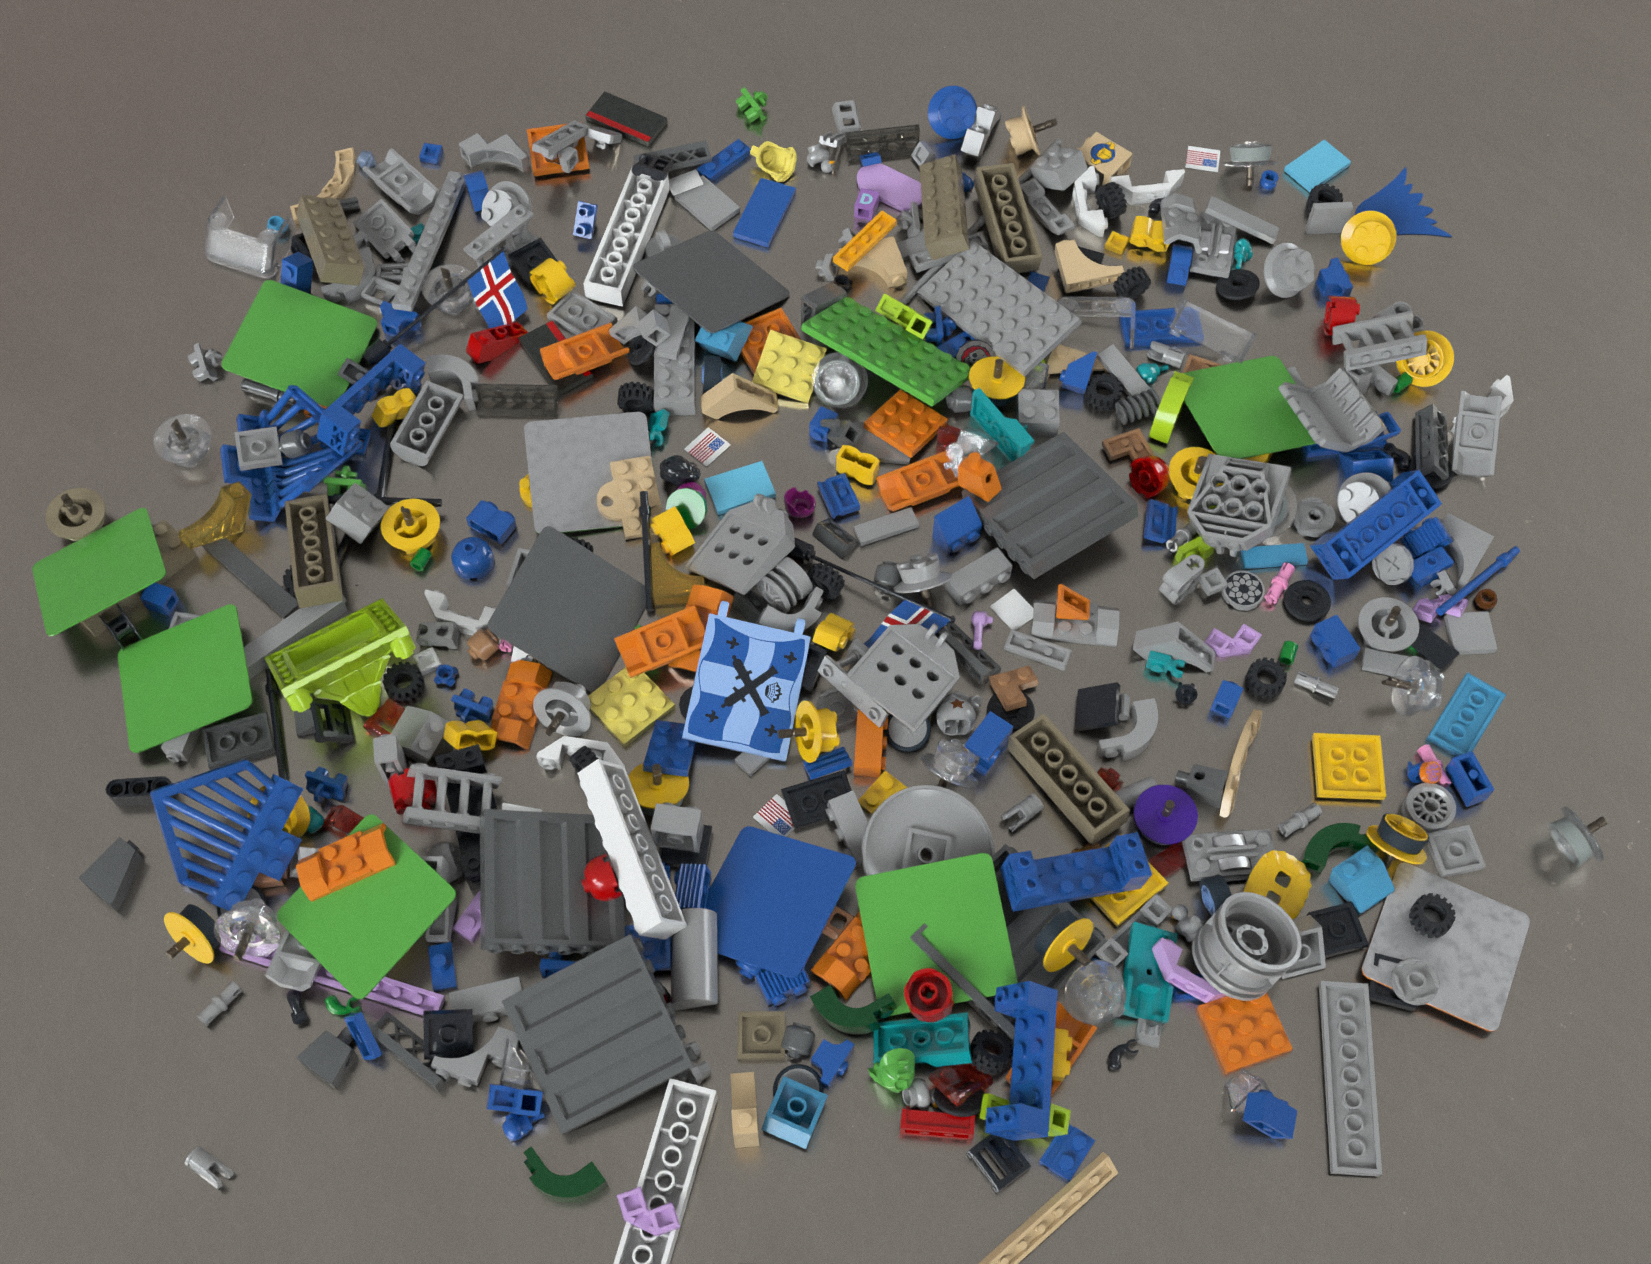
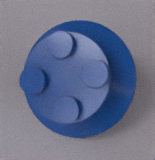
[928,86,977,139]

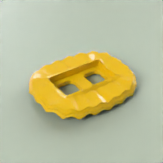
[1243,850,1312,919]

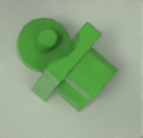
[735,87,768,122]
[324,465,366,496]

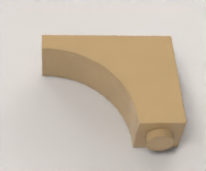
[838,236,907,288]
[1055,240,1124,293]
[700,373,779,419]
[730,1072,760,1148]

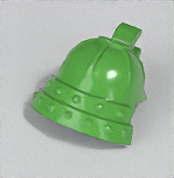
[867,1048,915,1093]

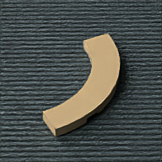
[290,147,356,225]
[1219,709,1263,817]

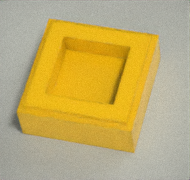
[1104,231,1130,255]

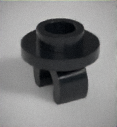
[1175,682,1198,704]

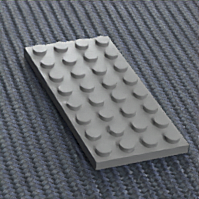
[917,240,1081,377]

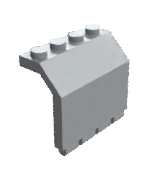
[1278,368,1387,453]

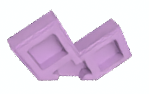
[1412,594,1468,623]
[1204,624,1262,658]
[617,1186,681,1237]

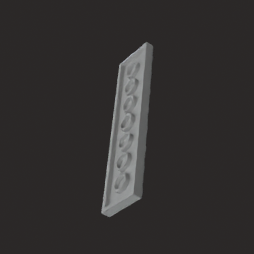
[1319,981,1382,1177]

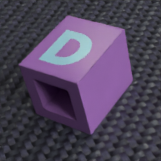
[854,188,880,221]

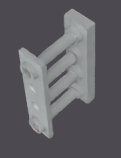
[463,203,538,274]
[1332,311,1427,371]
[818,638,918,728]
[402,763,502,834]

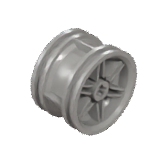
[1192,892,1302,1001]

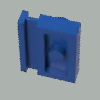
[817,473,860,519]
[1144,499,1178,543]
[1039,1124,1096,1183]

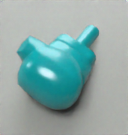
[1234,238,1253,269]
[1135,363,1169,385]
[307,806,325,833]

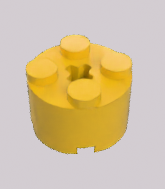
[530,258,576,304]

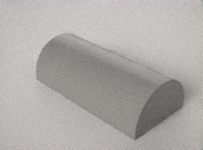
[390,380,464,466]
[671,908,718,1011]

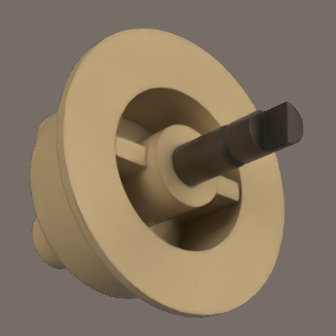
[1005,105,1058,156]

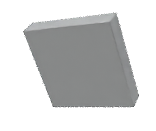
[1305,202,1353,234]
[234,427,283,471]
[1444,611,1497,655]
[1427,825,1486,878]

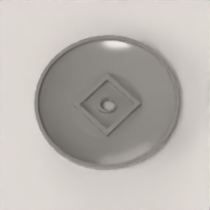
[861,785,995,876]

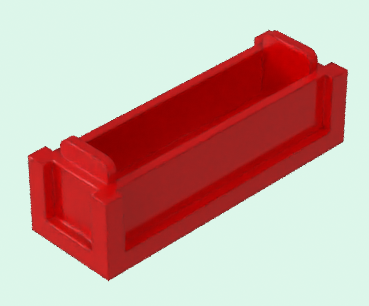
[900,1106,975,1140]

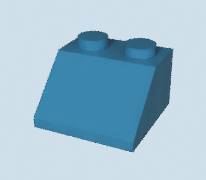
[695,321,753,362]
[1328,845,1395,915]
[761,1076,828,1149]

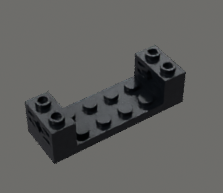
[435,744,498,890]

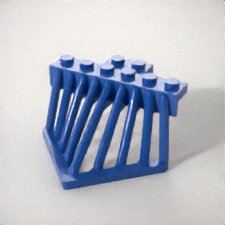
[220,385,363,522]
[150,759,304,914]

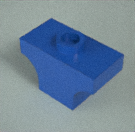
[1316,257,1353,297]
[380,301,421,340]
[1411,546,1454,588]
[811,1039,855,1090]

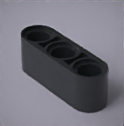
[105,776,178,806]

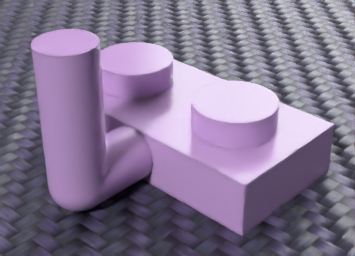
[452,891,481,942]

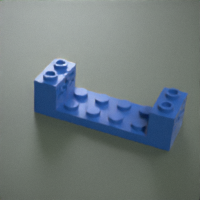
[317,344,426,456]
[1310,470,1442,580]
[1000,832,1152,912]
[985,981,1058,1141]

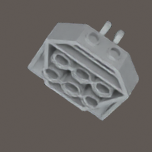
[1187,454,1291,557]
[685,494,795,595]
[845,623,960,732]

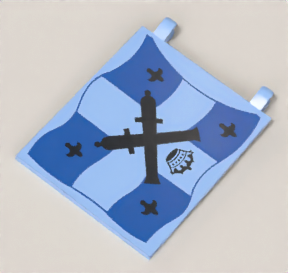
[682,601,811,762]

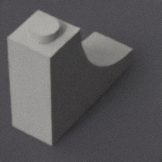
[1440,513,1494,591]
[1133,622,1216,672]

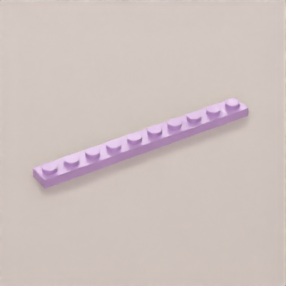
[219,928,446,1016]

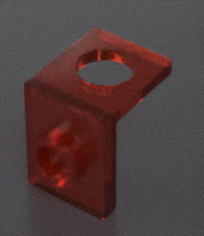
[936,425,964,450]
[322,805,364,835]

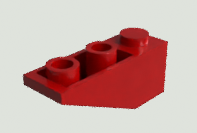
[466,321,528,364]

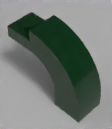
[1300,823,1379,874]
[810,985,897,1034]
[523,1146,608,1203]

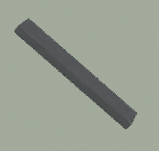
[201,531,300,619]

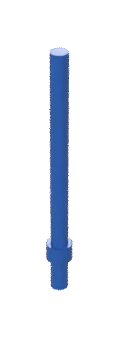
[1436,546,1520,616]

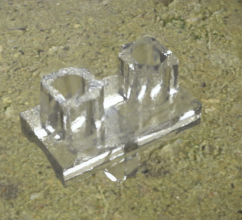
[943,443,974,477]

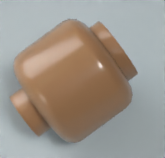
[467,628,500,660]

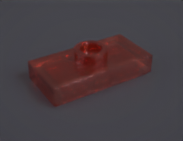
[1148,842,1187,878]

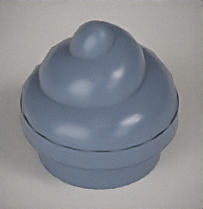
[356,150,377,168]

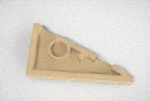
[1043,344,1109,377]

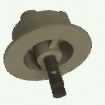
[45,488,106,541]

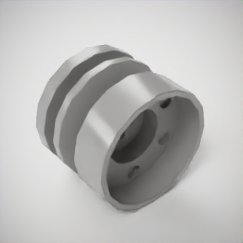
[756,557,813,614]

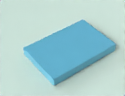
[1284,139,1351,192]
[704,461,776,515]

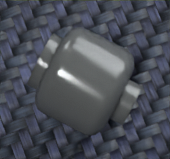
[946,386,973,413]
[279,429,312,459]
[873,561,902,594]
[781,1022,815,1059]

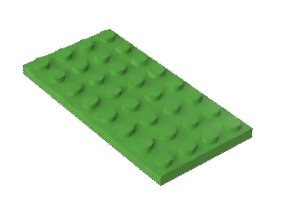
[801,296,971,406]

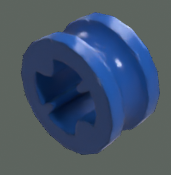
[1260,170,1279,189]

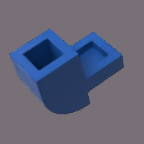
[463,170,489,212]
[1166,244,1193,286]
[486,1084,543,1117]

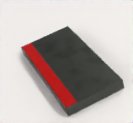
[585,91,668,147]
[518,320,593,396]

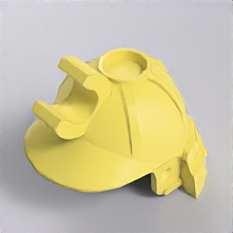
[750,141,797,182]

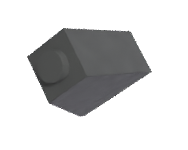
[801,282,847,323]
[79,837,142,912]

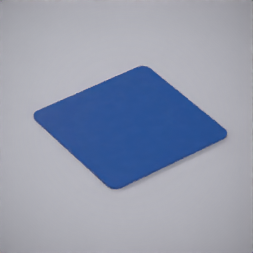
[706,826,856,978]

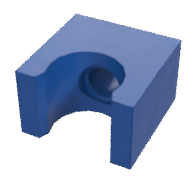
[962,711,1013,777]

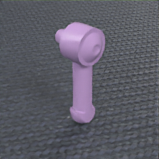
[971,611,993,650]

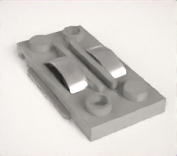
[1190,212,1237,278]
[1182,829,1280,882]

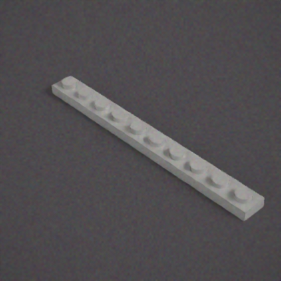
[392,171,466,312]

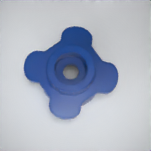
[434,664,458,686]

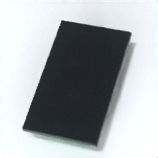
[1409,623,1460,671]

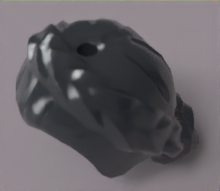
[660,455,701,486]

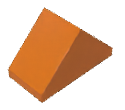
[1056,584,1090,620]

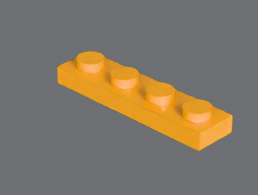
[833,211,897,272]

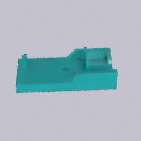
[970,388,1034,463]
[1118,922,1178,1025]
[873,1013,972,1067]

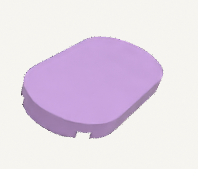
[857,163,922,211]

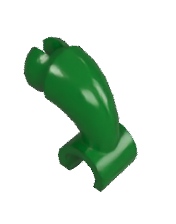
[325,995,362,1015]

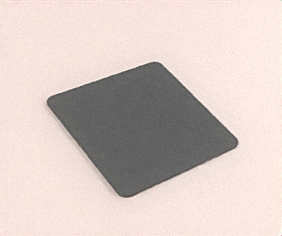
[633,231,790,333]
[488,526,646,693]

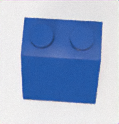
[1339,450,1394,483]
[932,496,982,555]

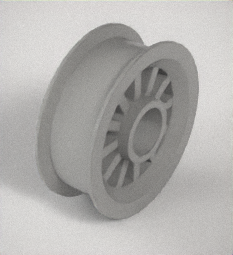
[1402,783,1456,834]

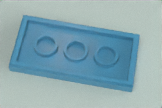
[1426,672,1506,757]

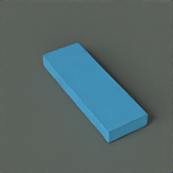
[1241,543,1308,569]

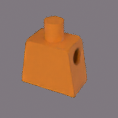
[958,452,1002,502]

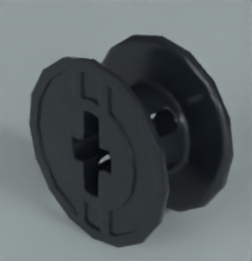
[98,604,142,651]

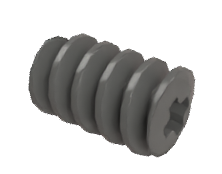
[1115,389,1160,425]

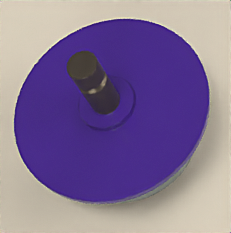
[1134,785,1198,845]

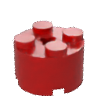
[1324,296,1360,336]
[388,768,437,815]
[904,968,954,1022]

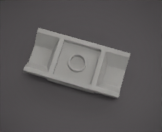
[362,148,439,215]
[1160,193,1202,254]
[1451,391,1502,477]
[1031,599,1120,647]
[265,929,322,991]

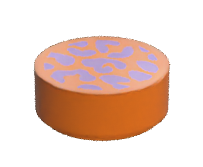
[1419,761,1441,784]

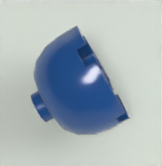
[451,537,494,580]

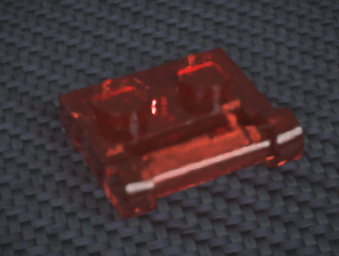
[363,698,405,736]
[929,1063,993,1106]

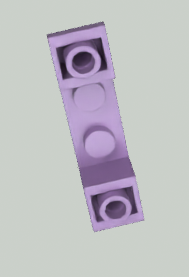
[1152,938,1226,1003]

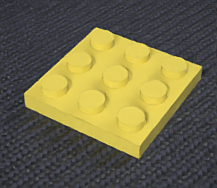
[752,330,827,403]
[588,667,675,748]

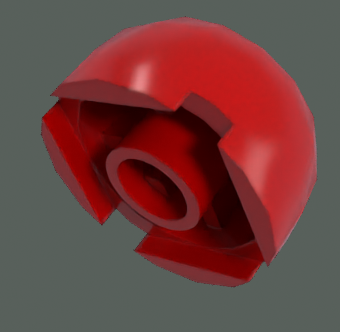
[1129,455,1170,498]
[581,853,622,901]

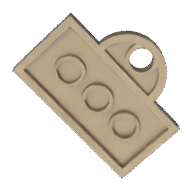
[597,455,663,540]

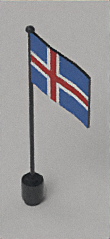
[362,246,528,367]
[787,538,956,655]

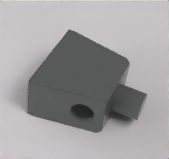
[1175,764,1229,809]
[297,1026,356,1089]

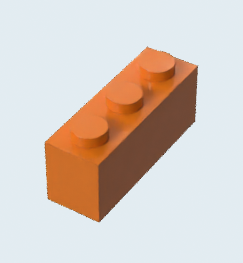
[854,709,888,778]

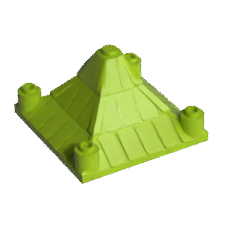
[264,598,416,717]

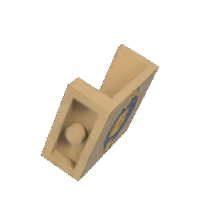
[1077,132,1133,185]

